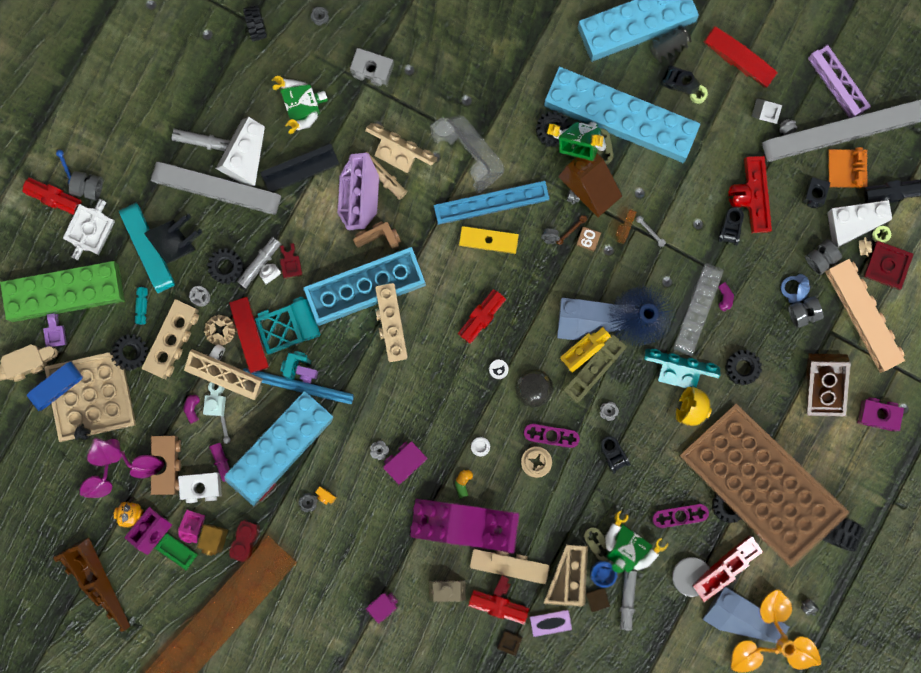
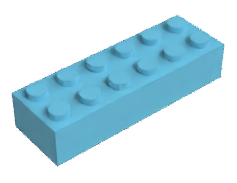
[578,0,699,62]
[303,247,426,326]
[225,391,333,506]

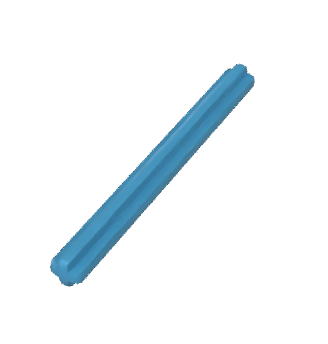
[242,368,354,404]

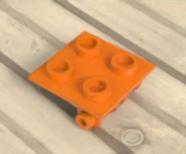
[829,147,867,188]

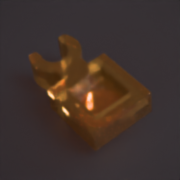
[616,209,637,244]

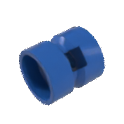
[590,561,617,588]

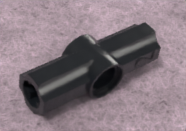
[864,179,921,204]

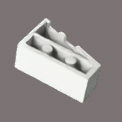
[216,117,265,187]
[827,200,892,248]

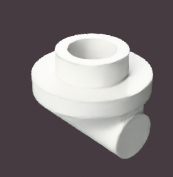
[259,264,281,284]

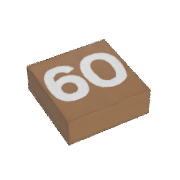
[577,227,601,252]

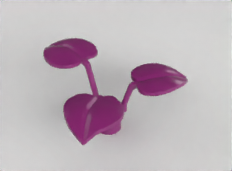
[79,438,165,498]

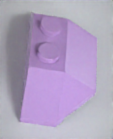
[338,153,379,230]

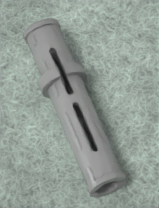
[172,128,230,151]
[237,237,281,288]
[620,571,637,631]

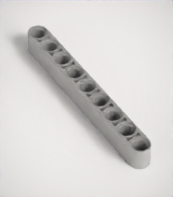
[762,100,921,162]

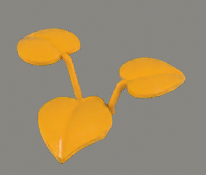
[731,590,821,673]

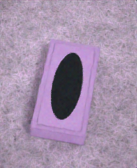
[530,610,572,637]

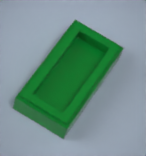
[155,532,198,570]

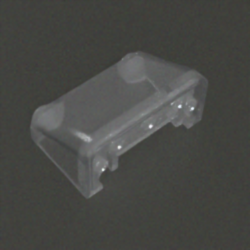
[430,115,504,194]

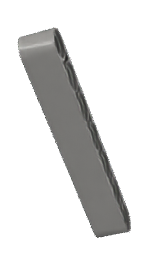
[151,162,281,215]

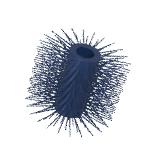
[607,285,674,347]

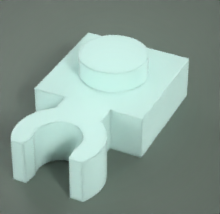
[203,382,226,416]

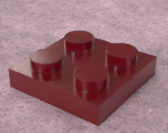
[864,241,914,290]

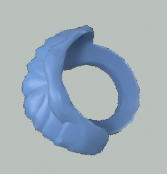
[781,273,810,303]

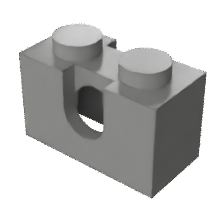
[350,48,394,86]

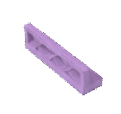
[808,45,871,118]

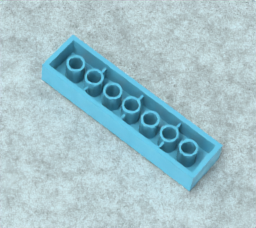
[544,67,700,163]

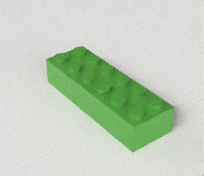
[0,261,125,322]

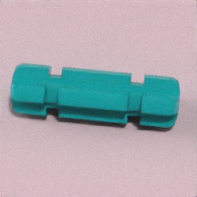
[135,287,148,325]

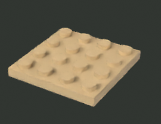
[44,352,136,442]

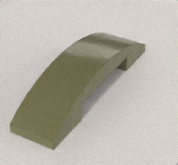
[563,335,627,403]

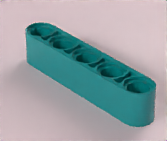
[119,203,175,293]

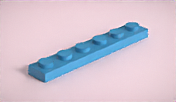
[434,181,549,225]

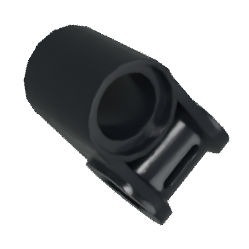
[661,66,700,94]
[718,207,744,246]
[599,436,631,474]

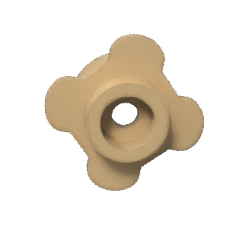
[859,237,872,257]

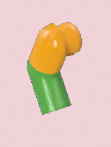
[455,470,473,498]

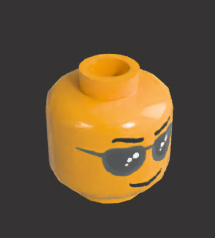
[114,502,144,528]

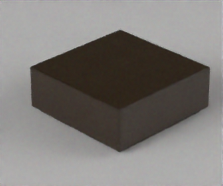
[586,588,610,612]
[497,630,523,656]

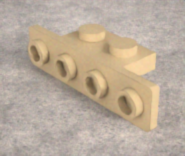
[365,123,437,173]
[375,283,407,362]
[470,549,549,584]

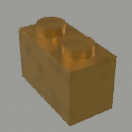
[197,524,228,556]

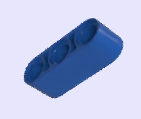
[27,361,83,411]

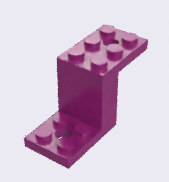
[410,499,519,553]

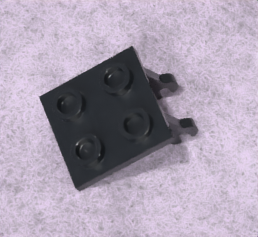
[144,214,203,264]

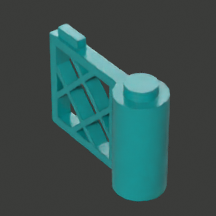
[255,297,321,355]

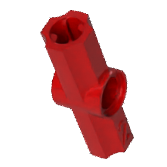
[22,178,82,215]
[458,289,506,344]
[468,590,529,624]

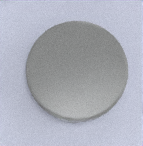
[672,557,710,597]

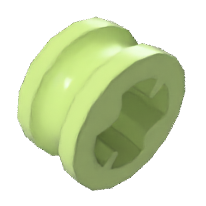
[690,85,708,104]
[872,226,891,243]

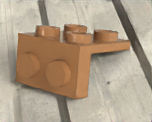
[353,221,401,251]

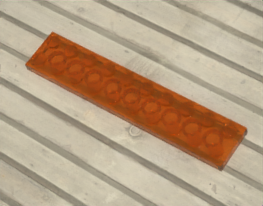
[145,537,298,673]

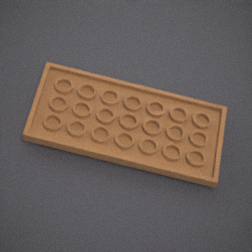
[680,404,849,568]

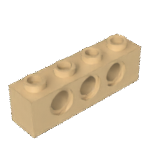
[142,299,199,380]

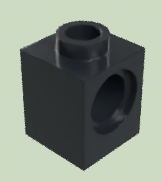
[802,177,830,209]

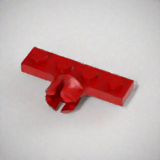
[728,156,772,233]

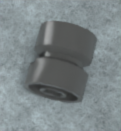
[69,171,103,201]
[805,239,842,275]
[788,296,824,329]

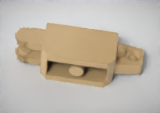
[0,345,58,382]

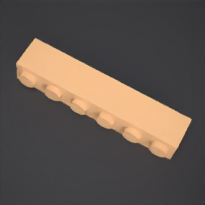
[825,259,905,373]

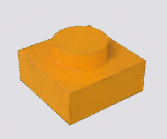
[315,486,337,505]

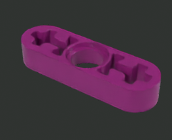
[524,424,580,448]
[652,504,709,528]

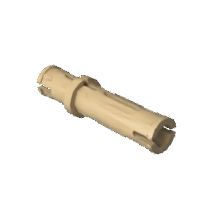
[366,152,407,200]

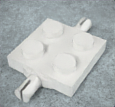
[63,199,115,261]

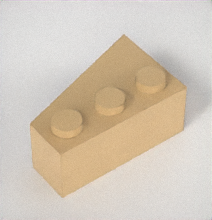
[544,545,588,606]

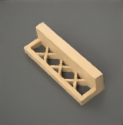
[184,349,263,400]

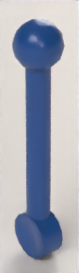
[56,150,71,184]

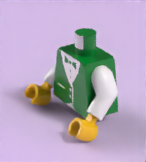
[271,76,328,134]
[547,122,606,161]
[605,511,668,573]

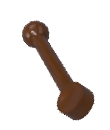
[556,216,587,245]

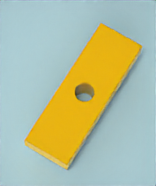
[459,226,519,254]

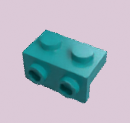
[281,351,311,380]

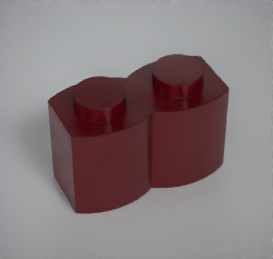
[230,520,260,562]

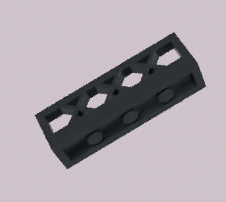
[260,143,340,192]

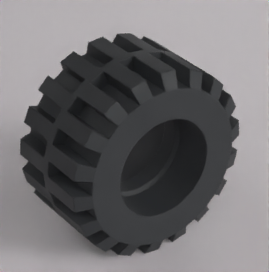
[821,517,865,551]

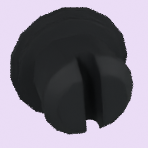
[74,423,91,440]

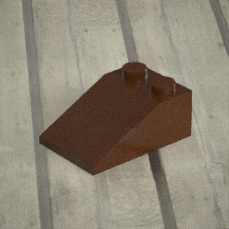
[559,153,622,218]
[807,353,851,416]

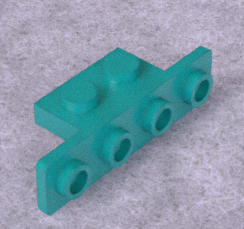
[644,349,720,388]

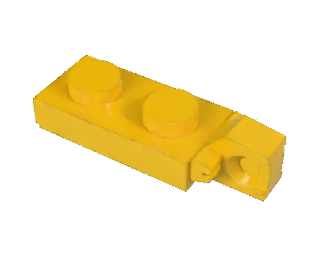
[560,327,611,373]

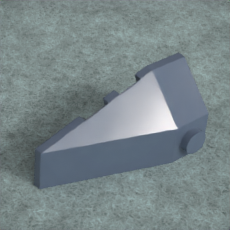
[557,298,635,340]
[702,587,789,643]

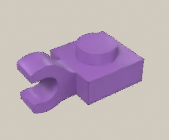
[43,313,67,348]
[296,366,318,384]

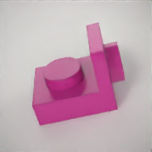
[178,510,205,543]

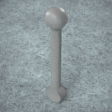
[636,216,666,247]
[220,416,231,444]

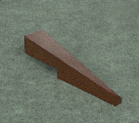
[53,538,130,632]

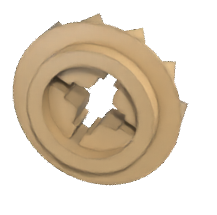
[204,315,235,346]
[521,447,552,478]

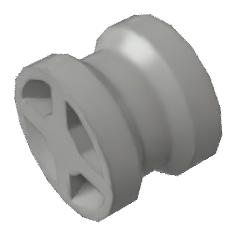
[189,286,211,307]

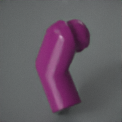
[718,282,734,311]
[183,394,200,424]

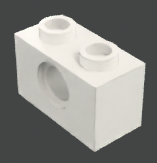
[178,473,222,503]

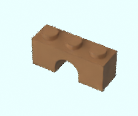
[151,436,181,495]

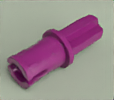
[209,443,230,482]

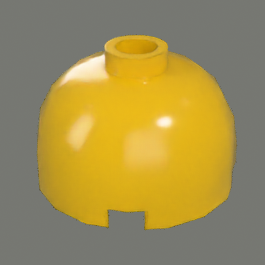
[676,387,712,426]

